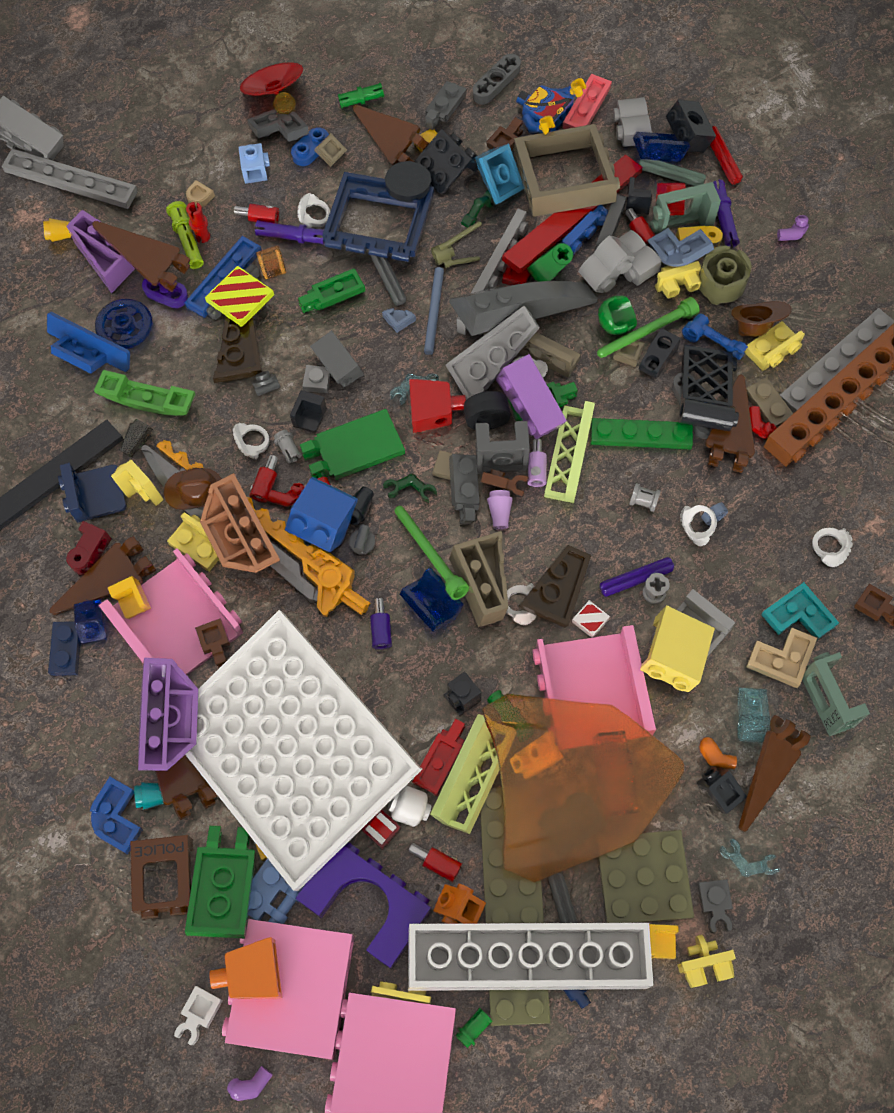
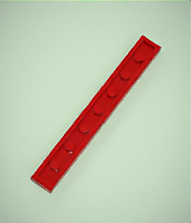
[502,154,643,274]

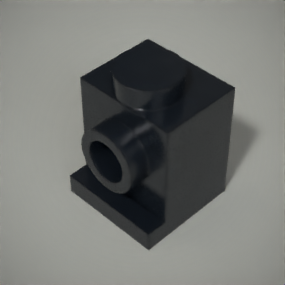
[443,671,482,717]

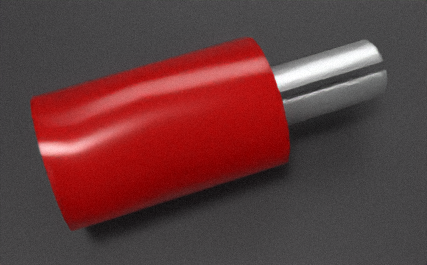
[234,203,280,224]
[626,208,655,247]
[249,455,278,503]
[409,843,463,883]

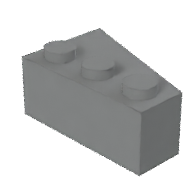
[0,96,64,161]

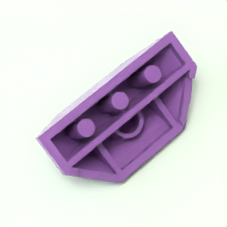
[138,658,198,771]

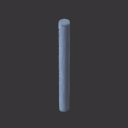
[424,267,444,355]

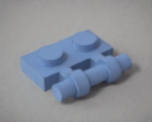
[248,858,305,924]

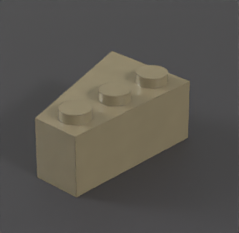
[449,531,508,628]

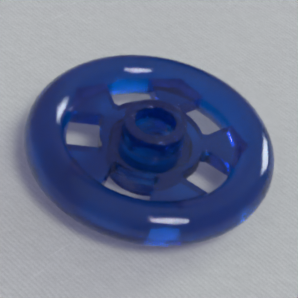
[95,299,153,349]

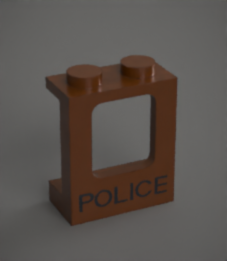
[130,835,194,919]

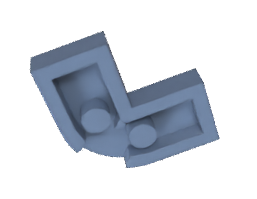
[648,228,714,267]

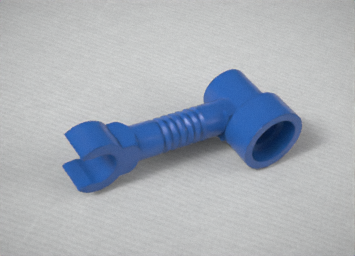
[682,314,748,360]

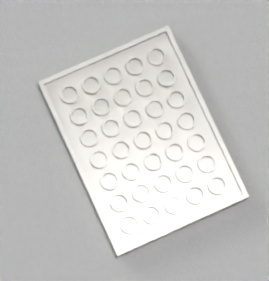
[185,610,422,891]

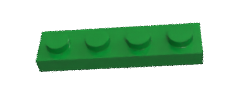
[591,418,693,449]

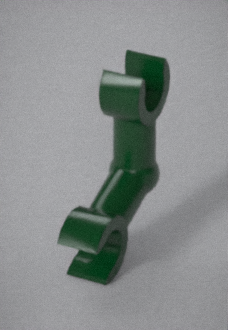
[461,190,494,228]
[383,473,437,503]

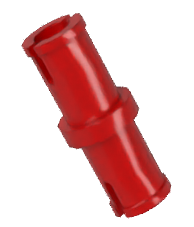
[186,202,210,243]

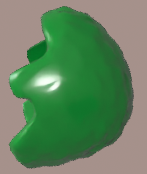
[598,296,637,335]

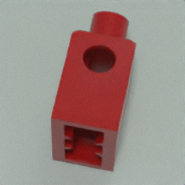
[409,379,466,433]

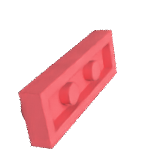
[563,74,612,129]

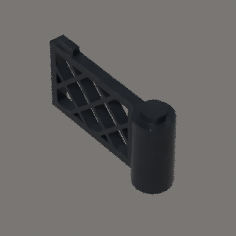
[678,344,739,431]

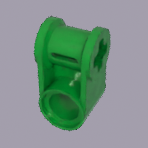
[526,243,573,282]

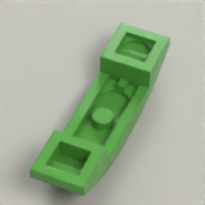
[94,370,195,416]

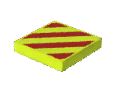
[205,266,274,327]

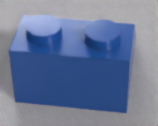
[285,477,358,552]

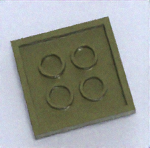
[596,830,694,923]

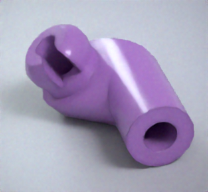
[777,215,809,241]
[227,1066,273,1101]

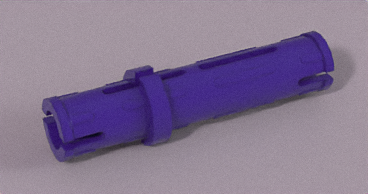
[713,180,740,248]
[255,220,325,245]

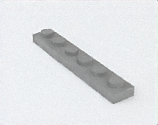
[2,149,138,209]
[457,209,528,335]
[780,308,894,413]

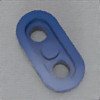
[291,128,329,166]

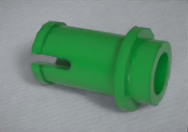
[455,1008,493,1049]

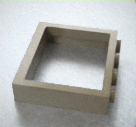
[514,124,620,217]

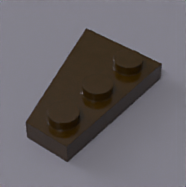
[213,316,262,383]
[517,545,591,628]

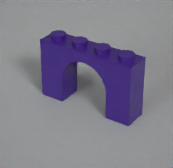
[295,842,432,970]

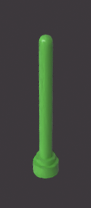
[597,297,699,358]
[395,506,469,600]

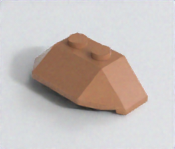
[200,473,280,573]

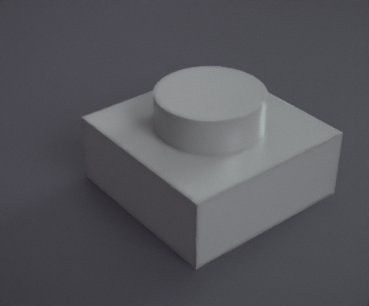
[302,365,331,393]

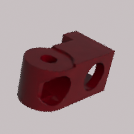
[66,521,112,575]

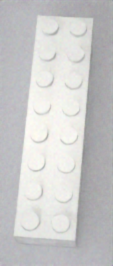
[408,923,653,991]

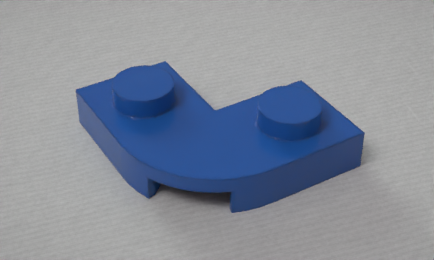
[90,777,143,854]

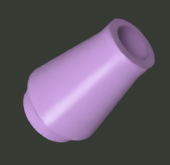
[487,490,513,529]

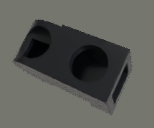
[638,328,681,379]

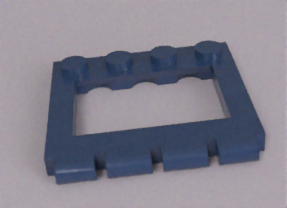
[322,172,434,262]

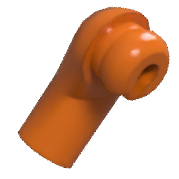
[699,737,737,770]

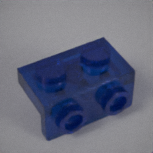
[633,132,690,162]
[399,568,463,632]

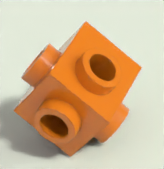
[433,883,486,924]

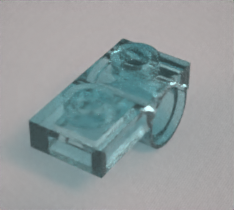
[737,687,771,743]

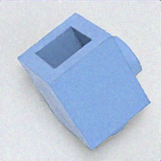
[239,143,270,184]

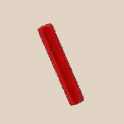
[710,126,743,185]

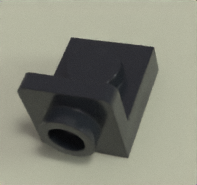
[697,767,747,814]

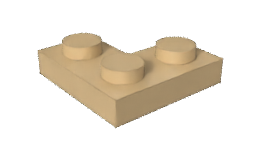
[746,628,817,688]

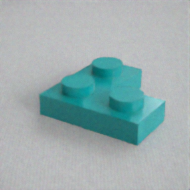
[761,582,839,641]

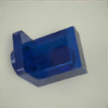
[74,599,107,643]

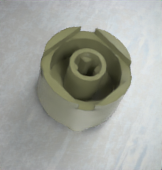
[699,246,752,305]

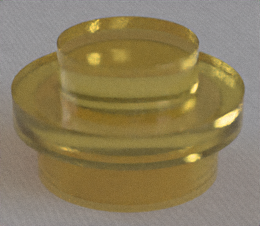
[273,92,296,114]

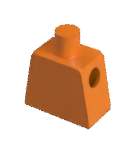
[209,937,283,999]

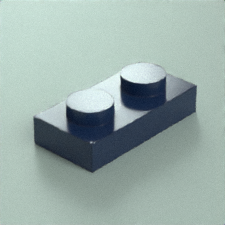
[48,621,82,676]

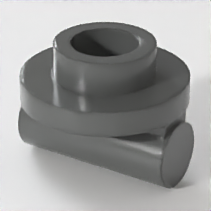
[252,371,281,396]
[349,525,375,555]

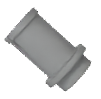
[274,430,302,463]

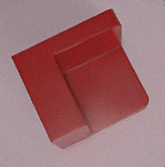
[656,183,686,215]

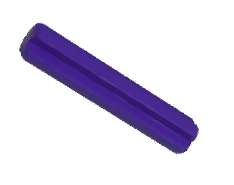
[600,557,674,597]

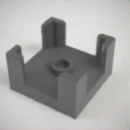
[475,421,530,474]

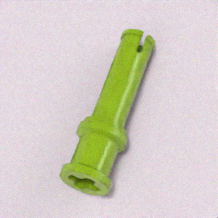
[166,201,204,269]

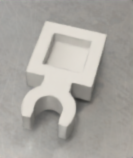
[174,986,223,1045]

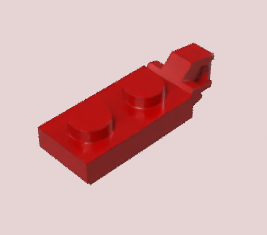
[412,719,465,796]

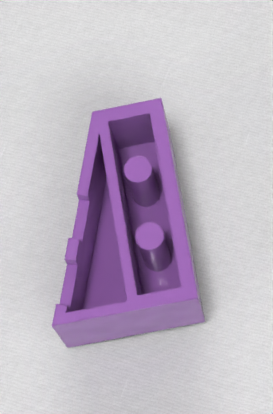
[67,210,135,294]
[496,354,567,440]

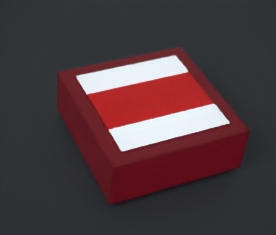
[361,810,401,850]

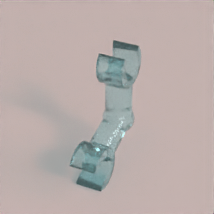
[390,373,439,405]
[720,839,780,877]

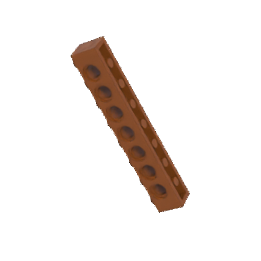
[764,323,894,467]

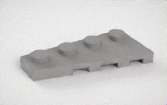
[446,306,540,400]

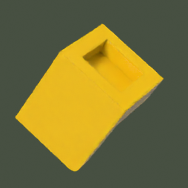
[108,576,151,619]
[649,924,679,959]

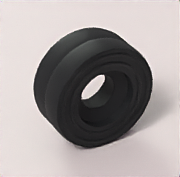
[464,391,511,430]

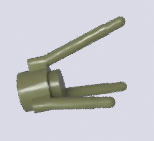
[431,221,482,268]

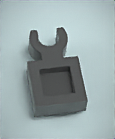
[697,879,733,933]

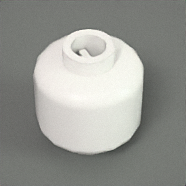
[388,786,431,827]

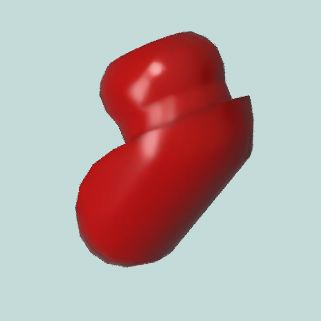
[749,406,776,439]
[268,483,305,507]

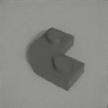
[248,110,309,142]

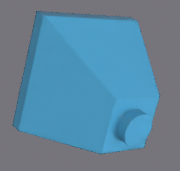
[475,144,524,204]

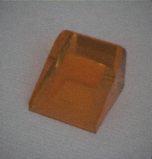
[256,245,286,279]

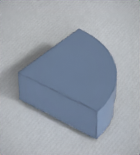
[382,308,416,333]

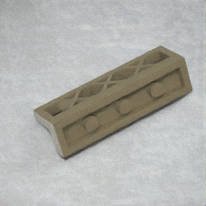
[484,331,581,378]

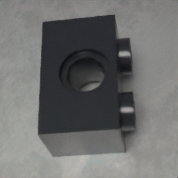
[665,100,716,153]

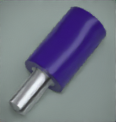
[370,598,392,650]

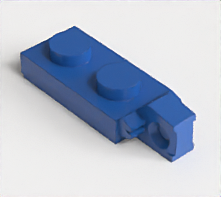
[562,205,609,254]

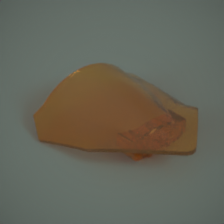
[482,694,684,882]

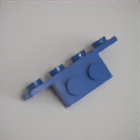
[47,312,130,374]

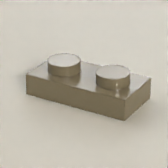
[746,377,793,429]

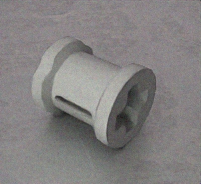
[629,483,661,512]
[642,573,670,604]

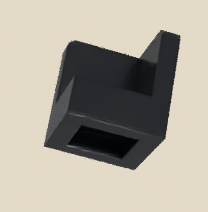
[625,177,652,215]
[290,390,327,433]

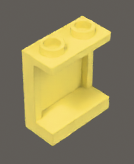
[640,605,715,692]

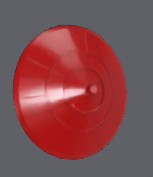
[240,62,303,96]

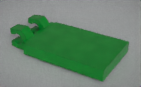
[300,409,405,480]
[185,825,256,939]

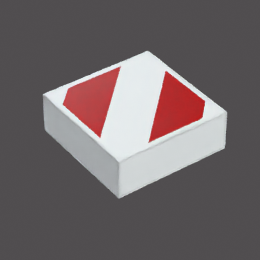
[572,600,610,638]

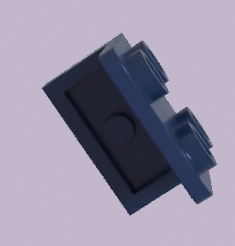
[58,463,127,523]

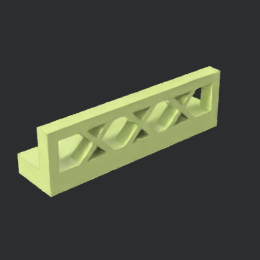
[544,401,595,503]
[430,714,516,834]

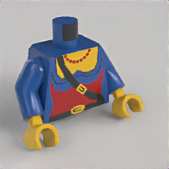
[516,78,587,135]

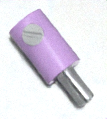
[528,439,547,487]

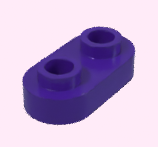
[142,278,189,308]

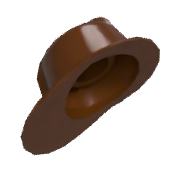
[731,301,792,336]
[164,468,222,510]

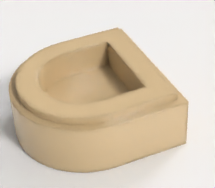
[186,180,215,208]

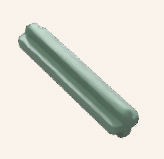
[639,156,706,186]

